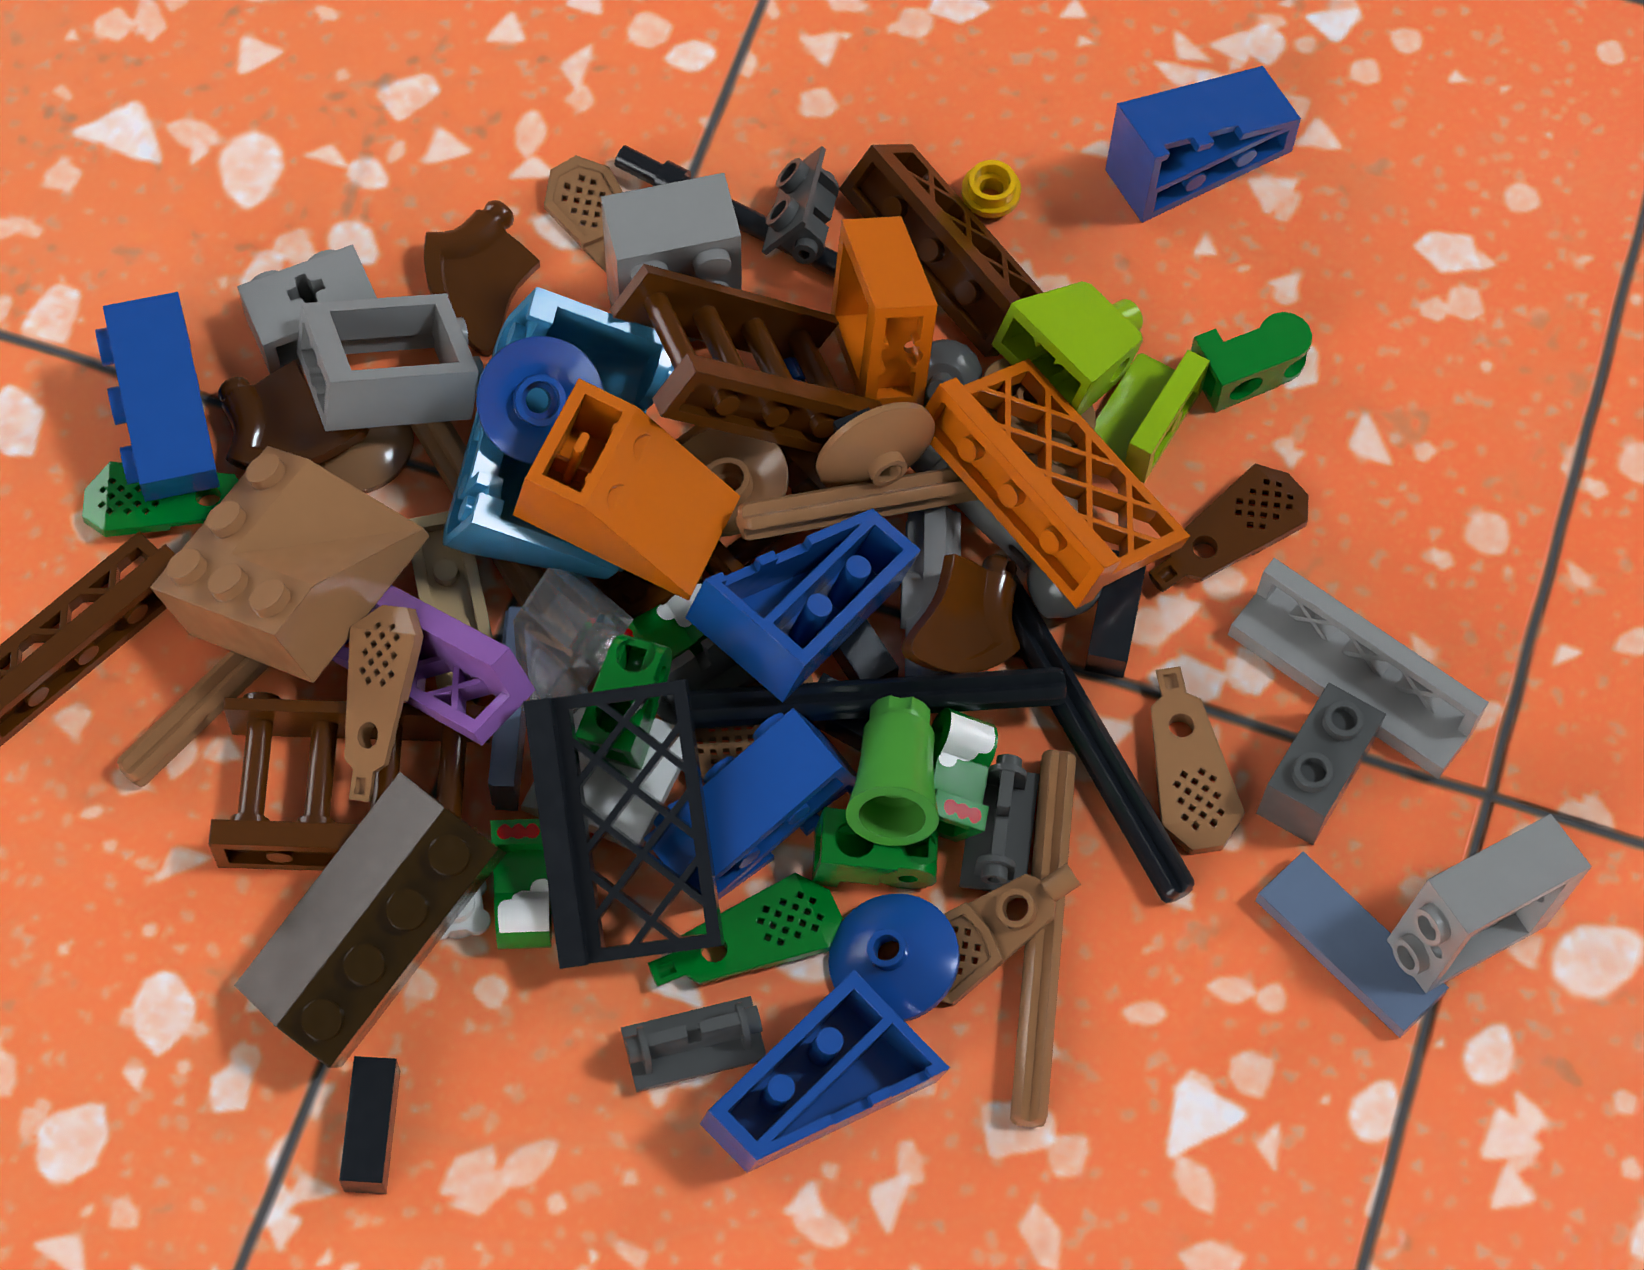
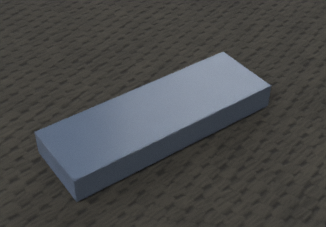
[488,607,535,811]
[1255,851,1449,1038]

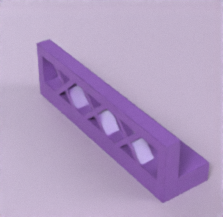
[332,585,536,746]

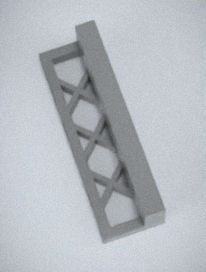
[1228,558,1489,779]

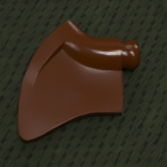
[424,200,540,356]
[218,360,369,471]
[902,554,1020,674]

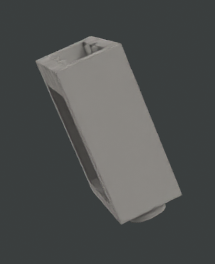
[297,293,484,431]
[1387,814,1592,993]

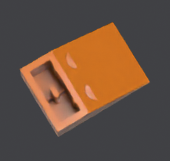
[513,378,741,601]

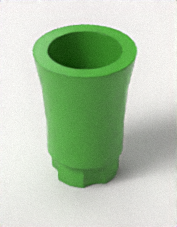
[846,695,939,846]

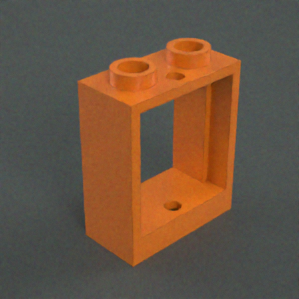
[831,216,938,405]

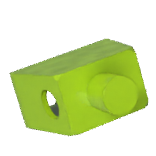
[991,281,1143,415]

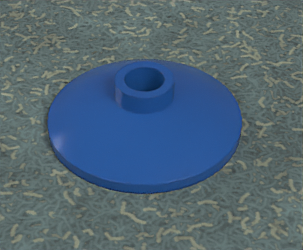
[476,336,603,464]
[828,894,960,1022]

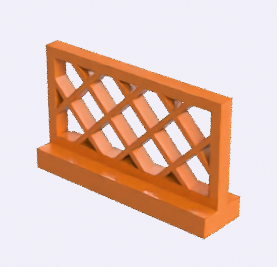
[925,358,1190,609]

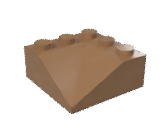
[150,446,430,683]

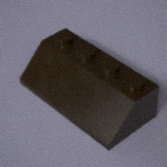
[234,772,506,1068]

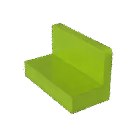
[1094,350,1210,483]

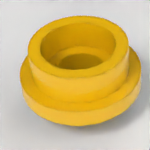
[961,160,1021,218]

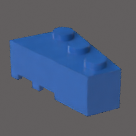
[1105,66,1301,223]
[95,292,220,502]
[685,508,921,703]
[643,708,857,900]
[700,970,950,1173]

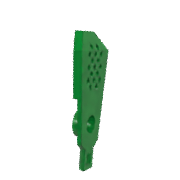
[82,461,239,537]
[648,873,843,987]

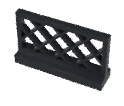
[523,679,725,969]

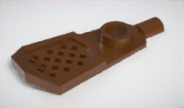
[1149,463,1309,592]

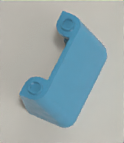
[442,287,674,580]

